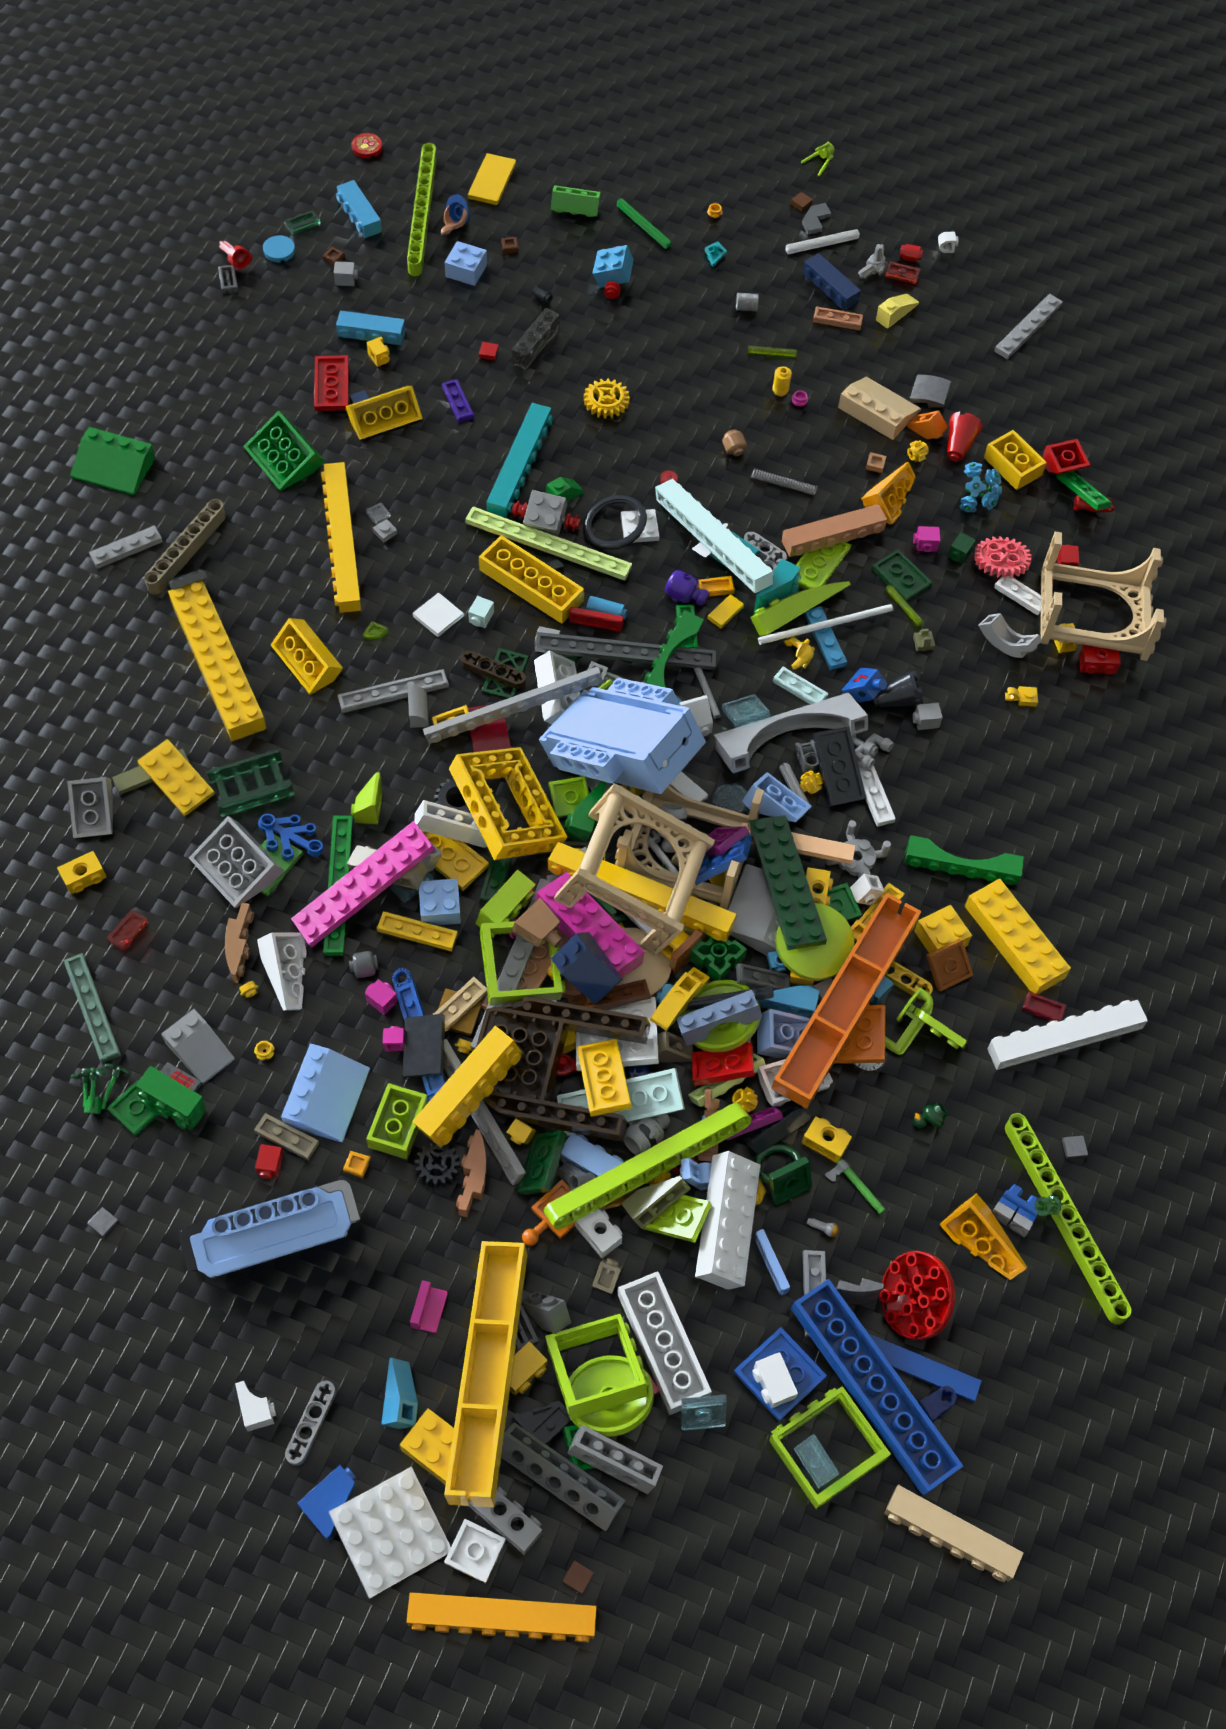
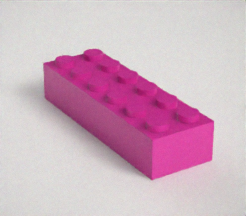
[536,872,645,978]

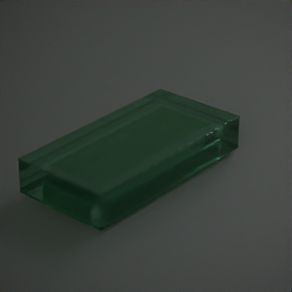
[284,210,320,235]

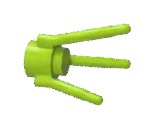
[801,142,835,177]

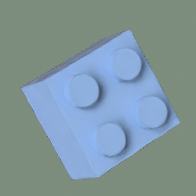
[445,241,487,286]
[419,879,461,926]

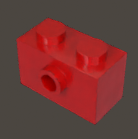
[1079,645,1121,674]

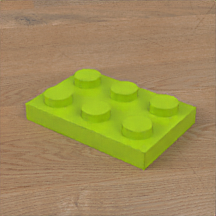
[643,1195,712,1243]

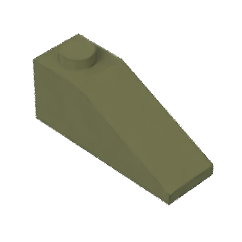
[621,1176,691,1229]

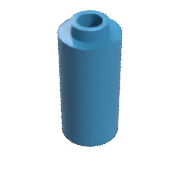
[586,596,628,620]

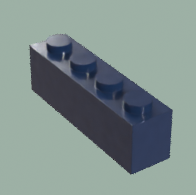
[803,253,861,311]

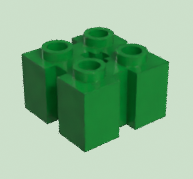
[690,935,747,981]

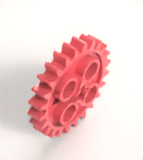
[974,536,1032,579]

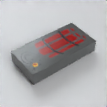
[160,1062,202,1092]

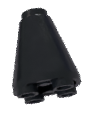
[873,670,923,707]

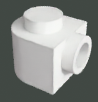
[938,232,958,253]

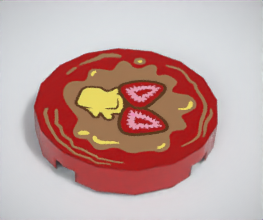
[351,133,383,159]

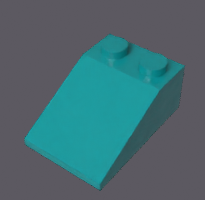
[754,559,801,615]

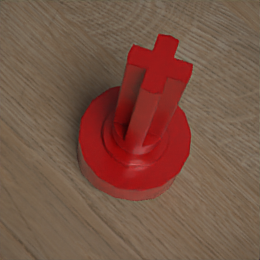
[219,241,253,270]

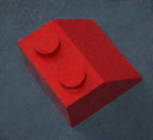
[1042,439,1090,474]

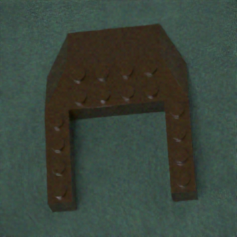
[476,997,651,1142]

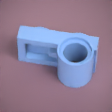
[680,1158,712,1191]

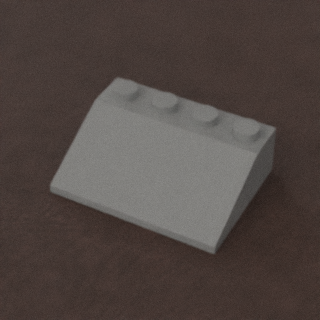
[189,816,285,908]
[727,864,779,956]

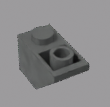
[522,1291,571,1334]

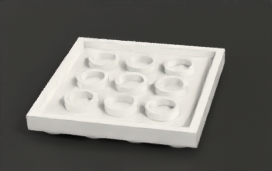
[576,997,659,1071]
[329,1467,451,1599]

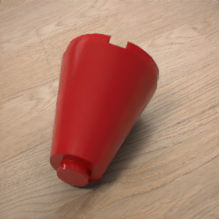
[947,412,983,462]

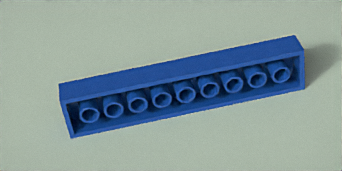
[790,1279,963,1496]

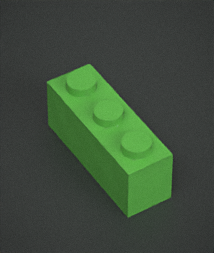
[551,185,600,217]

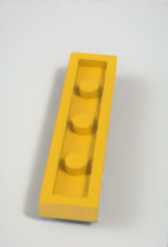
[377,911,458,952]

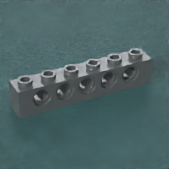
[501,1422,626,1531]

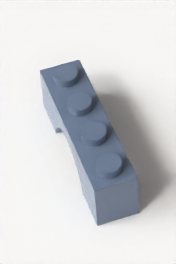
[676,990,763,1046]

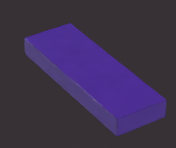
[442,379,474,423]

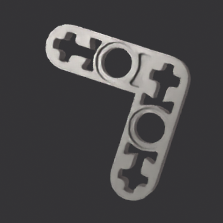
[744,532,787,571]

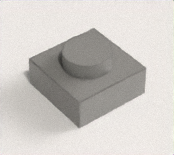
[373,519,397,543]

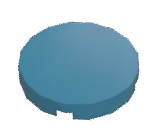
[263,235,295,262]

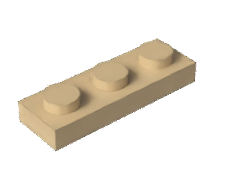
[433,977,487,1032]

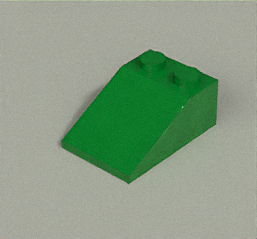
[563,781,607,842]

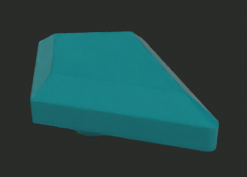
[705,241,727,267]

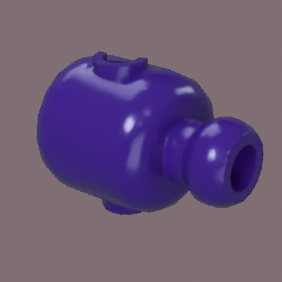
[665,570,710,606]

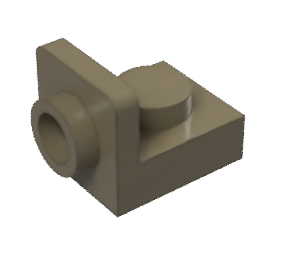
[592,1258,623,1294]

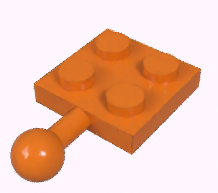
[522,1180,576,1246]

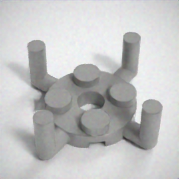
[825,820,891,878]

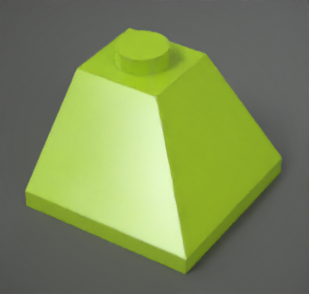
[351,772,383,825]

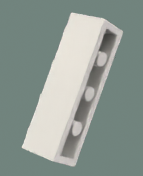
[415,800,487,848]

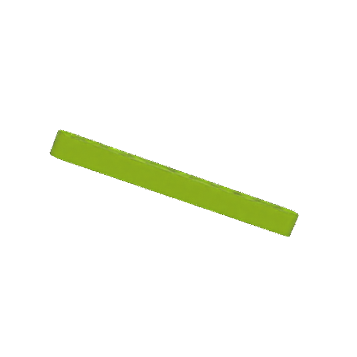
[407,143,437,276]
[544,1103,751,1230]
[1005,1113,1132,1325]

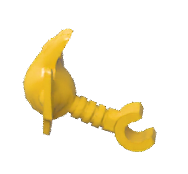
[784,636,815,669]

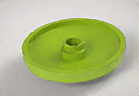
[775,903,854,981]
[681,980,761,1052]
[565,1356,654,1437]

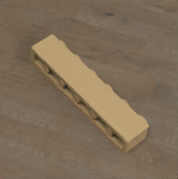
[884,1485,1023,1582]

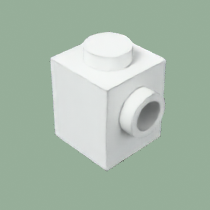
[850,874,885,905]

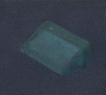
[794,1434,839,1488]

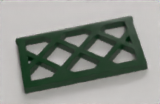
[482,648,530,699]

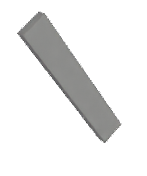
[338,669,449,713]

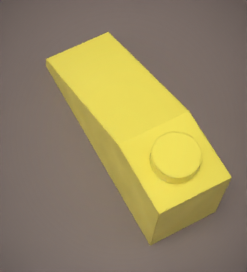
[876,294,919,329]

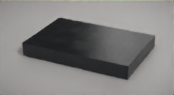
[403,1014,445,1078]

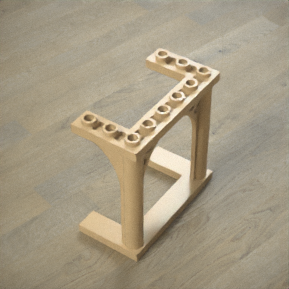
[1040,532,1166,661]
[553,783,715,955]
[615,785,764,910]

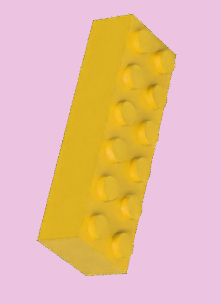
[479,535,584,624]
[965,879,1071,994]
[412,1026,522,1148]

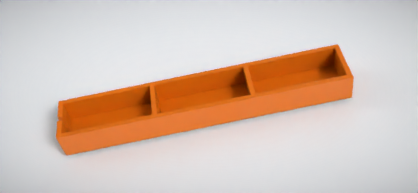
[771,893,921,1109]

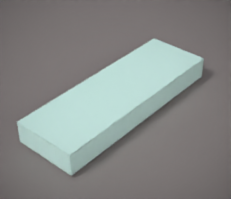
[773,667,828,704]

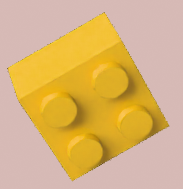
[914,905,972,953]

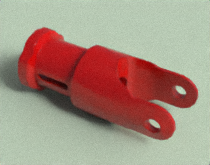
[1074,496,1115,512]

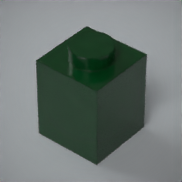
[948,532,976,564]

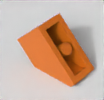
[906,411,948,439]

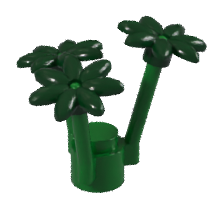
[71,1064,130,1114]

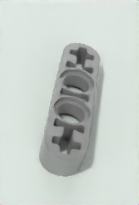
[285,1380,336,1466]

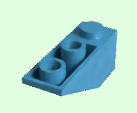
[381,1358,418,1429]

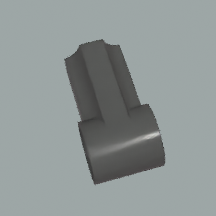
[558,1162,596,1191]

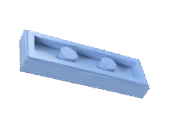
[754,1229,790,1296]

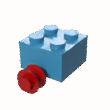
[593,245,634,299]

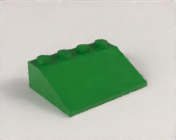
[243,411,325,491]
[70,427,155,496]

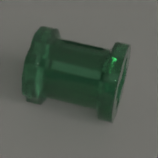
[1034,1196,1062,1216]

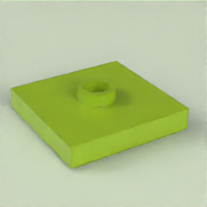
[548,776,589,819]

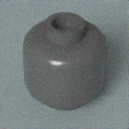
[349,951,378,978]

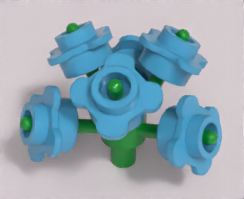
[960,462,1002,512]

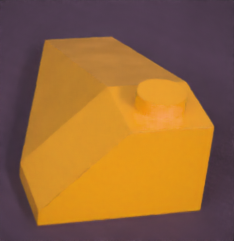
[861,462,916,524]
[940,1193,1027,1280]

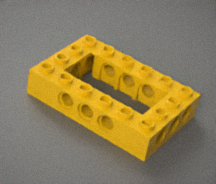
[449,747,567,860]

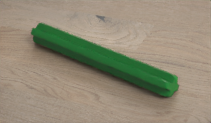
[617,199,671,249]

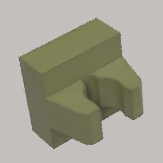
[913,629,935,651]

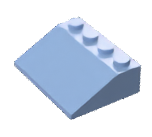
[281,1044,370,1143]

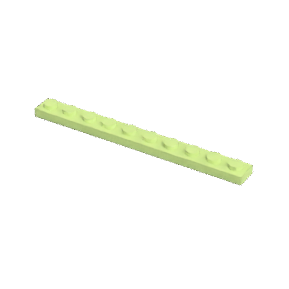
[466,507,632,581]

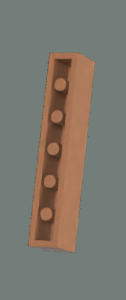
[781,504,887,557]

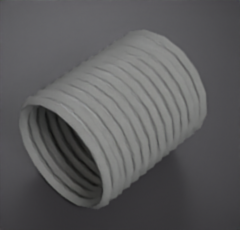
[736,293,758,312]

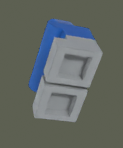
[992,1184,1041,1237]

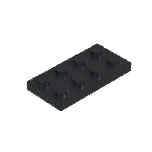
[812,726,866,807]

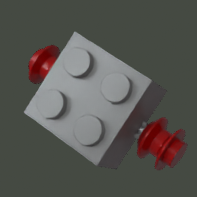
[512,490,581,537]

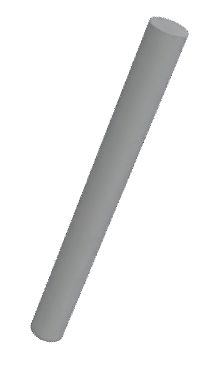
[694,668,721,719]

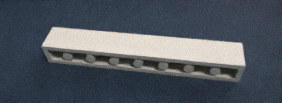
[987,1000,1148,1070]

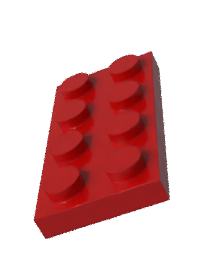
[314,355,349,411]

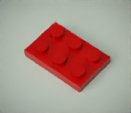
[692,1042,755,1086]

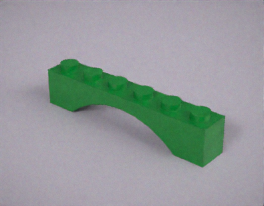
[643,610,704,688]
[905,835,1024,885]

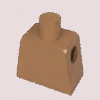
[512,898,562,947]

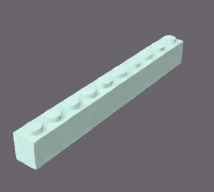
[655,479,773,593]

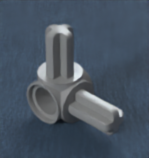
[858,244,888,279]

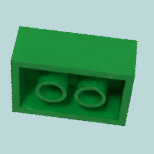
[135,1066,207,1130]

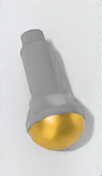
[807,1218,839,1237]

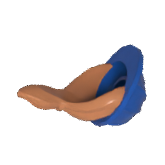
[441,194,470,235]

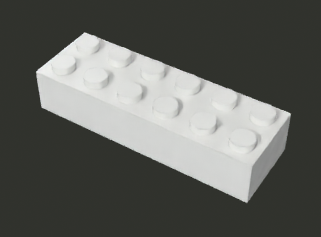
[695,1151,760,1290]
[618,1271,712,1415]

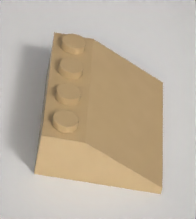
[838,377,921,440]

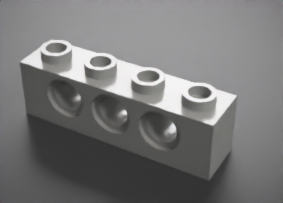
[567,1425,663,1494]
[469,1485,542,1555]

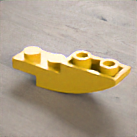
[650,967,710,1031]

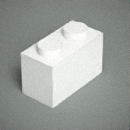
[752,1352,798,1409]

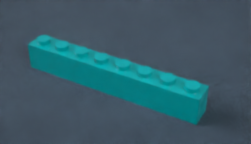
[486,403,553,518]

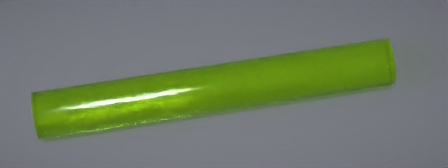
[748,346,797,357]
[886,585,924,626]

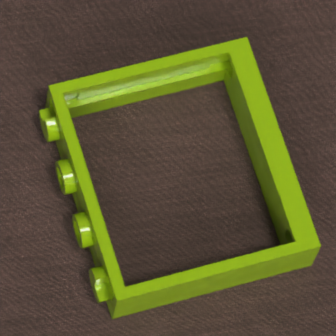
[480,921,565,1005]
[545,1314,650,1420]
[769,1386,891,1509]

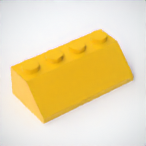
[345,386,423,440]
[271,618,343,694]

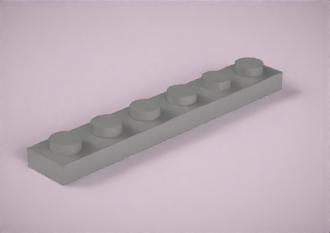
[994,294,1063,359]

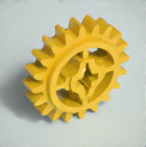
[584,378,630,419]

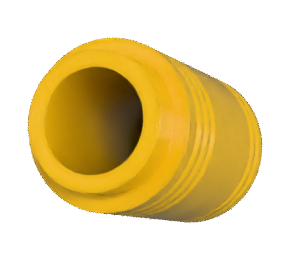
[773,367,792,396]

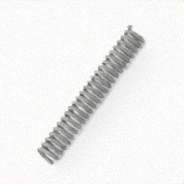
[751,469,818,495]

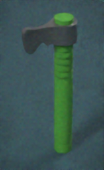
[825,1159,885,1214]

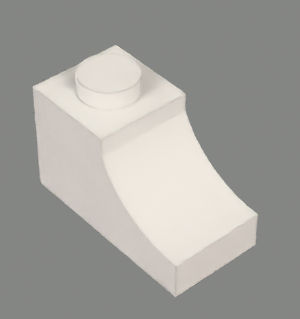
[235,1381,276,1432]

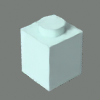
[468,596,494,628]

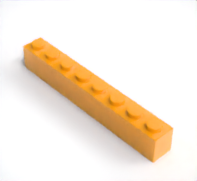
[407,1593,596,1643]

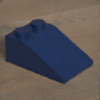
[551,932,623,1004]

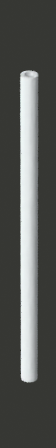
[758,604,893,645]

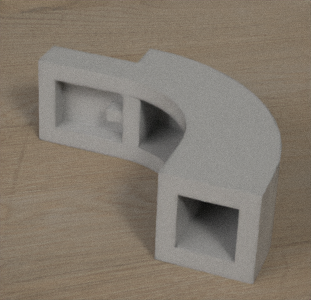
[978,613,1042,658]

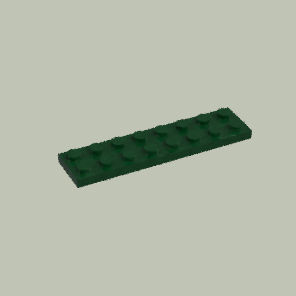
[748,815,827,950]

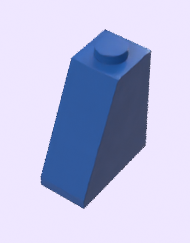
[297,1465,356,1542]

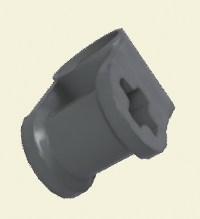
[795,740,819,774]

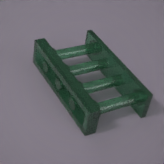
[206,749,294,817]

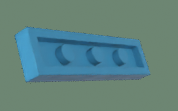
[804,606,847,670]

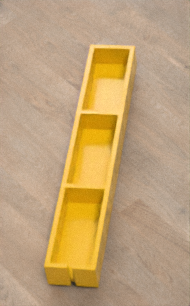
[444,1241,528,1507]

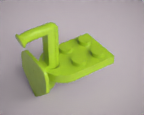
[885,987,967,1055]

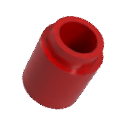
[899,244,923,263]

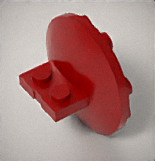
[879,1251,955,1340]

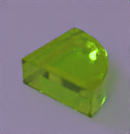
[363,621,388,639]

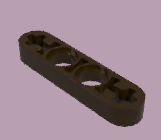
[461,650,526,689]

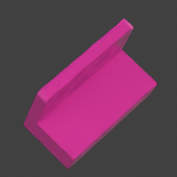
[410,1280,448,1333]

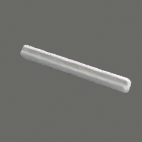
[786,229,860,254]

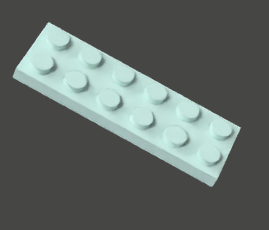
[557,1068,685,1137]

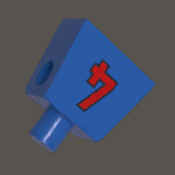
[841,668,887,703]

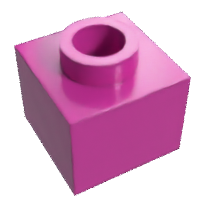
[383,1026,405,1051]

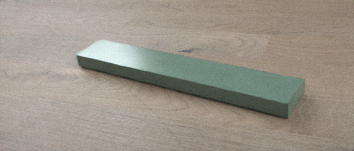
[63,953,121,1063]

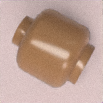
[722,429,747,456]

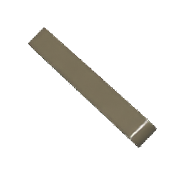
[144,499,226,594]

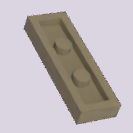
[254,1113,319,1161]

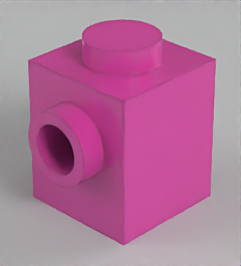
[913,526,940,552]
[365,979,398,1015]

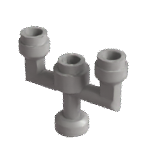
[851,733,894,769]

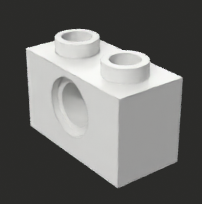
[575,1209,623,1259]

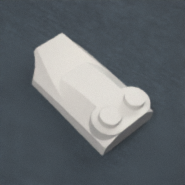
[757,1059,833,1107]

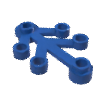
[258,814,323,861]

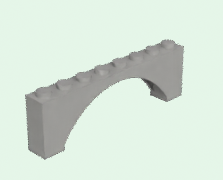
[714,693,868,773]

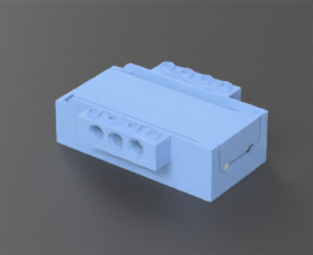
[539,678,706,794]

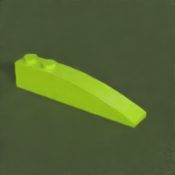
[750,581,851,636]

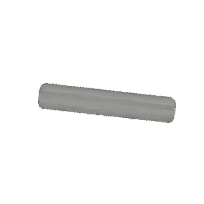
[779,763,809,803]

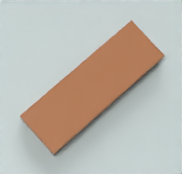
[813,307,863,330]

